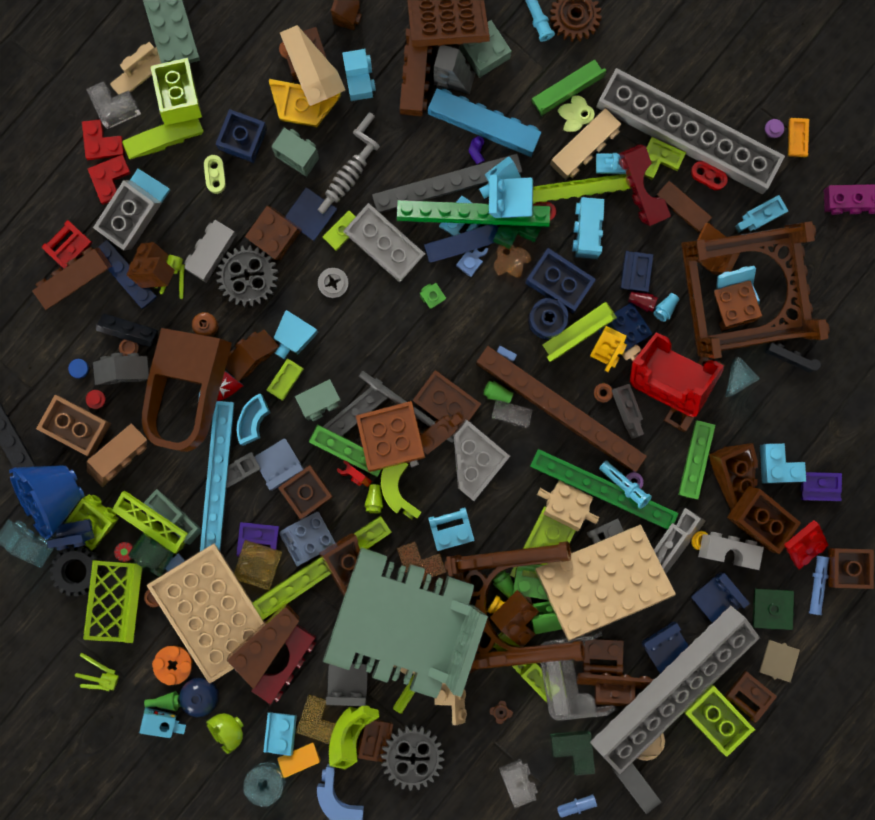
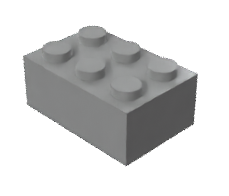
[93,180,162,250]

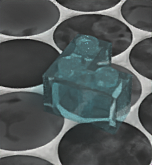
[0,519,54,568]

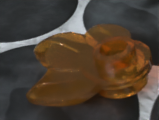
[494,245,531,278]

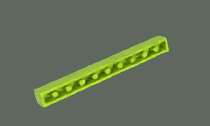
[533,174,630,204]

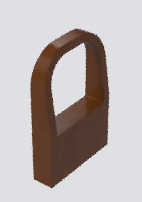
[142,328,232,452]

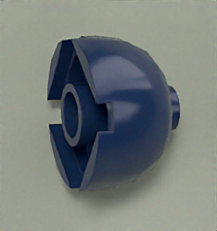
[179,678,219,717]

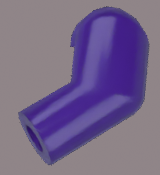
[468,136,485,165]

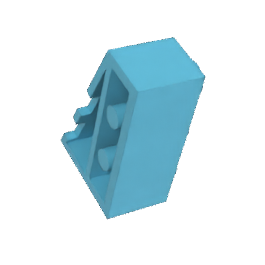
[572,197,604,259]

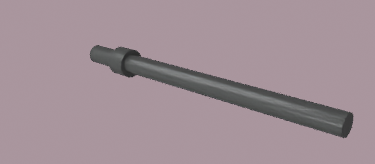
[358,371,454,443]

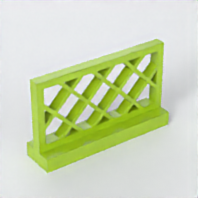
[83,560,142,643]

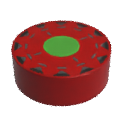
[114,542,135,562]

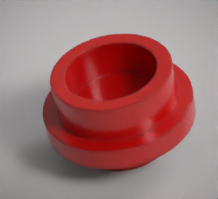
[86,390,106,409]

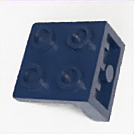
[598,303,652,356]
[691,572,750,623]
[641,622,689,674]

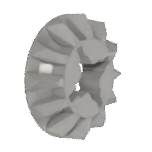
[318,268,348,298]

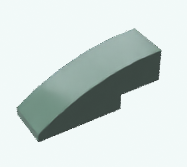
[144,489,202,545]

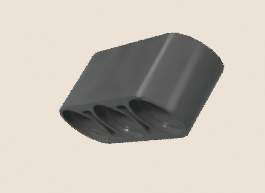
[612,763,662,814]

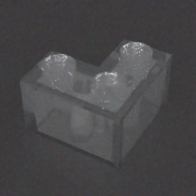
[86,81,141,129]

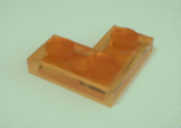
[397,542,446,580]

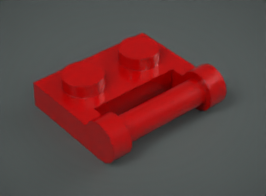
[41,220,92,269]

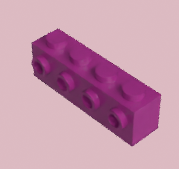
[824,185,875,215]

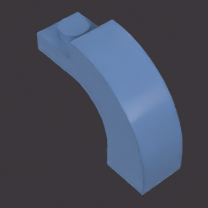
[317,764,364,820]

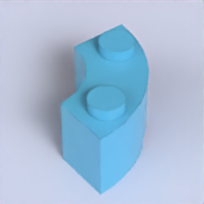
[237,394,270,446]

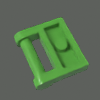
[512,564,549,600]

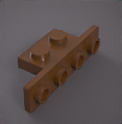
[576,672,654,706]

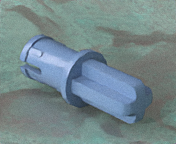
[557,794,597,817]

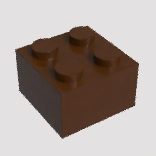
[245,206,302,260]
[278,465,334,520]
[828,548,874,589]

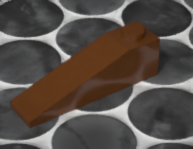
[709,443,758,528]

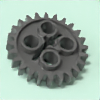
[216,245,279,308]
[380,725,444,791]

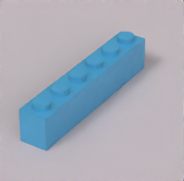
[428,88,541,157]

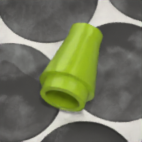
[364,484,383,514]

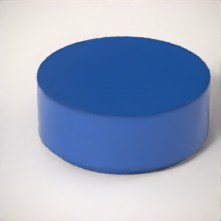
[68,359,89,379]

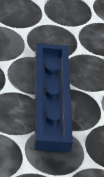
[99,240,158,309]

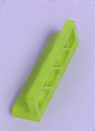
[543,302,617,362]
[112,491,188,554]

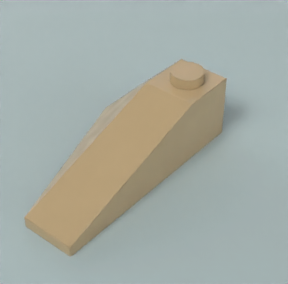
[280,25,345,106]

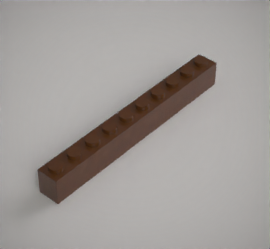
[476,346,647,473]

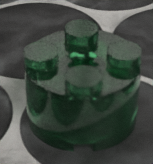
[128,532,175,576]

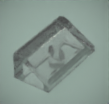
[491,400,533,428]

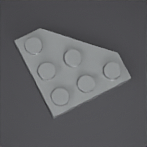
[453,419,510,501]

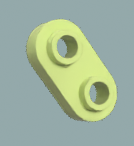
[204,155,226,194]

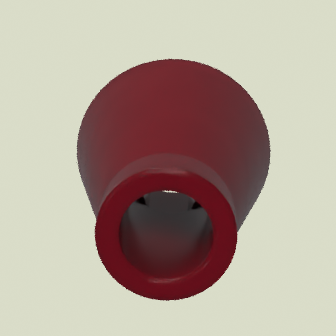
[628,291,658,312]

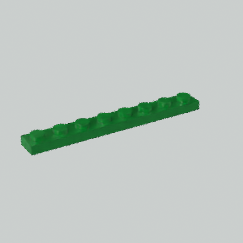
[397,200,550,227]
[530,449,679,530]

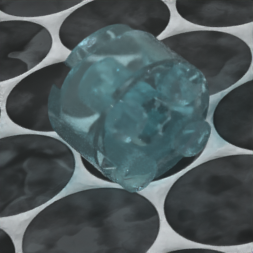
[244,762,285,806]

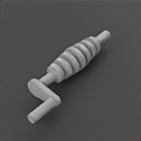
[317,112,380,214]

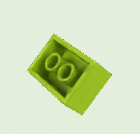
[150,58,202,126]
[684,685,755,757]

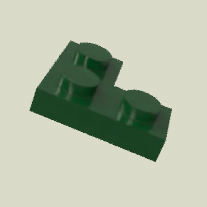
[493,225,542,249]

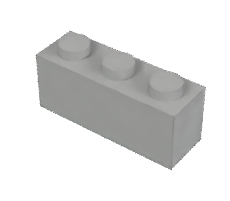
[184,220,237,283]

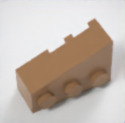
[87,424,147,488]

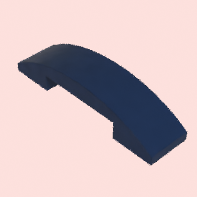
[424,224,498,263]

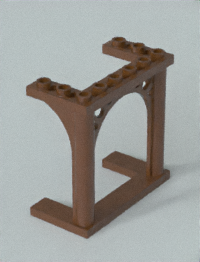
[681,221,830,359]

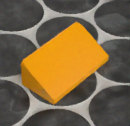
[277,742,321,778]

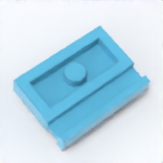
[263,712,297,756]

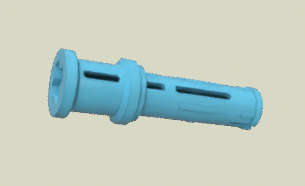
[525,0,555,42]
[599,461,652,509]

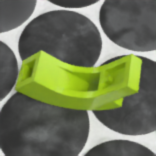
[381,463,422,519]
[329,706,379,769]

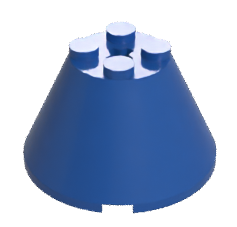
[9,465,85,539]

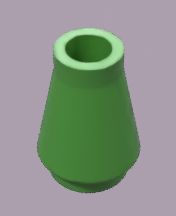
[483,381,513,403]
[493,570,514,599]

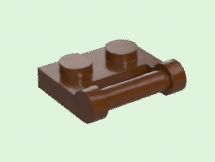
[583,638,624,676]
[724,671,777,723]

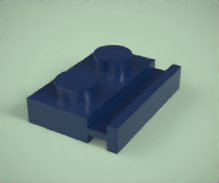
[620,251,653,293]

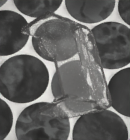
[541,632,615,721]

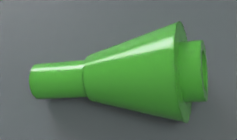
[144,691,180,711]

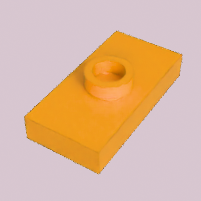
[788,118,809,157]

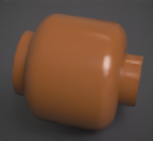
[192,312,218,337]

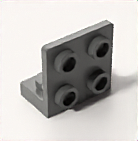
[326,663,368,706]

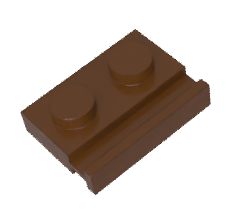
[357,720,393,762]

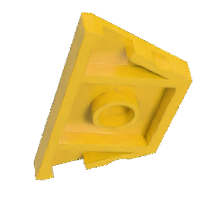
[269,79,341,127]

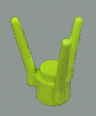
[155,255,185,299]
[75,653,119,691]

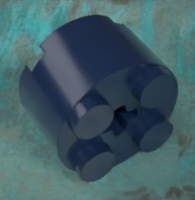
[528,298,568,339]

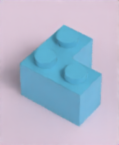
[342,49,376,101]
[760,443,806,484]

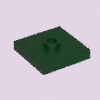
[753,589,794,630]

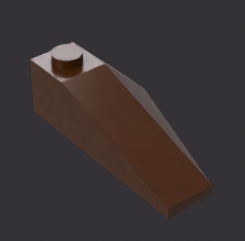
[331,0,362,31]

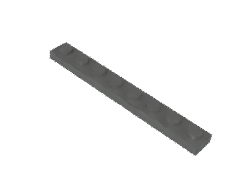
[372,154,522,213]

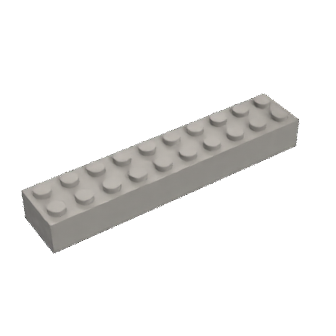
[596,68,785,194]
[590,606,760,774]

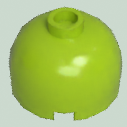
[206,713,243,754]

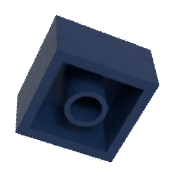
[216,109,267,163]

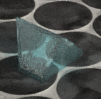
[725,357,760,397]

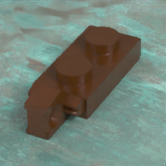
[420,411,464,455]

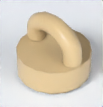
[622,344,641,361]

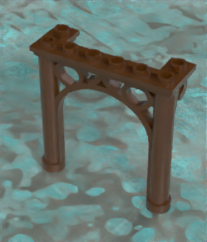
[445,541,585,674]

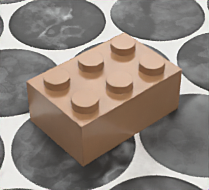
[36,395,111,457]

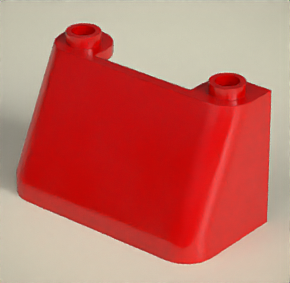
[630,332,724,417]

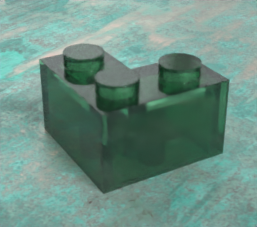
[550,730,595,776]

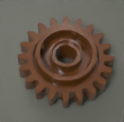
[550,0,602,42]

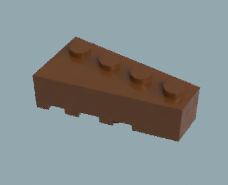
[400,29,432,116]
[319,533,360,596]
[227,603,299,689]

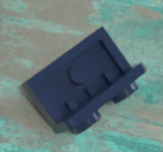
[47,519,94,550]

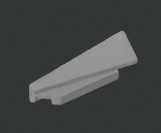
[654,508,705,574]

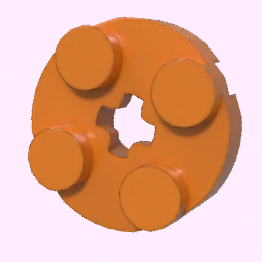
[152,646,193,685]

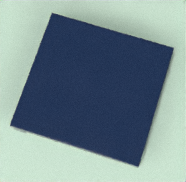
[285,188,337,241]

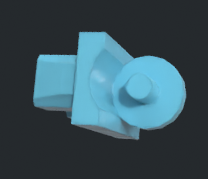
[596,153,626,174]

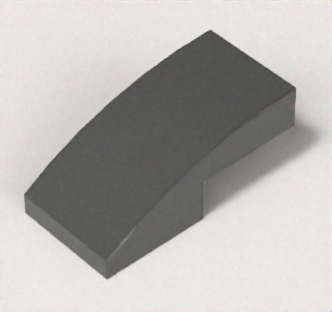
[227,452,261,488]

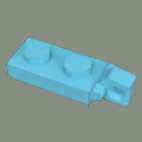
[735,195,788,233]

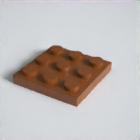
[356,401,426,472]

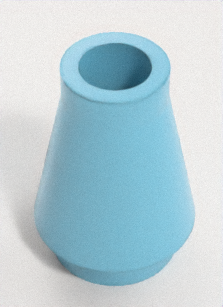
[653,293,680,322]

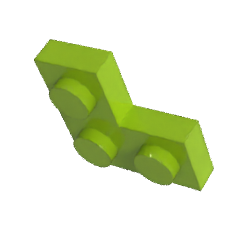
[644,137,686,180]

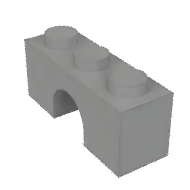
[698,532,764,570]

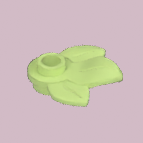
[558,96,595,132]

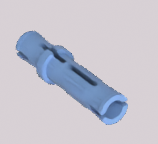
[809,556,830,615]

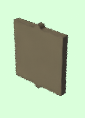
[759,640,800,682]

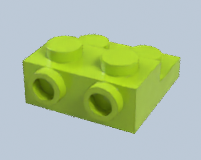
[64,494,119,551]

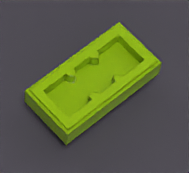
[323,211,356,251]
[267,358,304,401]

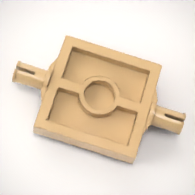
[537,480,599,531]

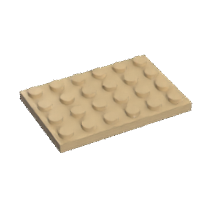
[535,525,676,642]
[147,543,264,683]

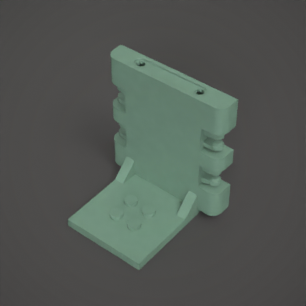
[323,547,488,698]

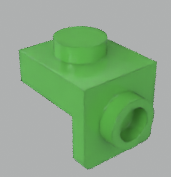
[420,283,446,309]

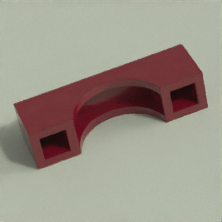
[619,144,671,226]
[251,624,316,704]

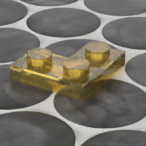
[296,694,336,744]

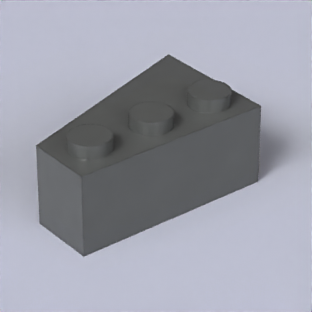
[434,45,476,94]

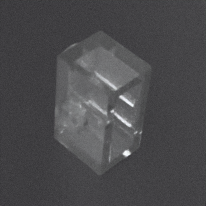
[499,759,538,808]

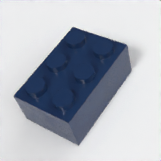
[525,248,596,314]

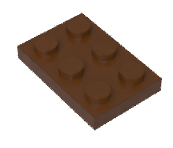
[413,370,481,431]

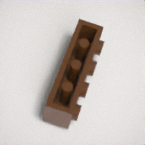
[32,247,112,310]

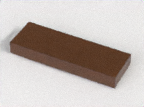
[656,181,712,233]

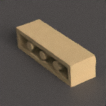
[550,108,621,180]

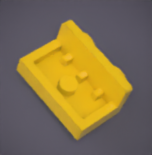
[590,326,627,372]

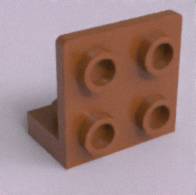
[697,223,740,275]
[714,281,762,331]

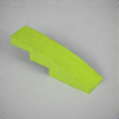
[122,118,204,159]
[494,632,560,703]

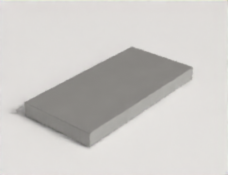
[343,203,425,282]

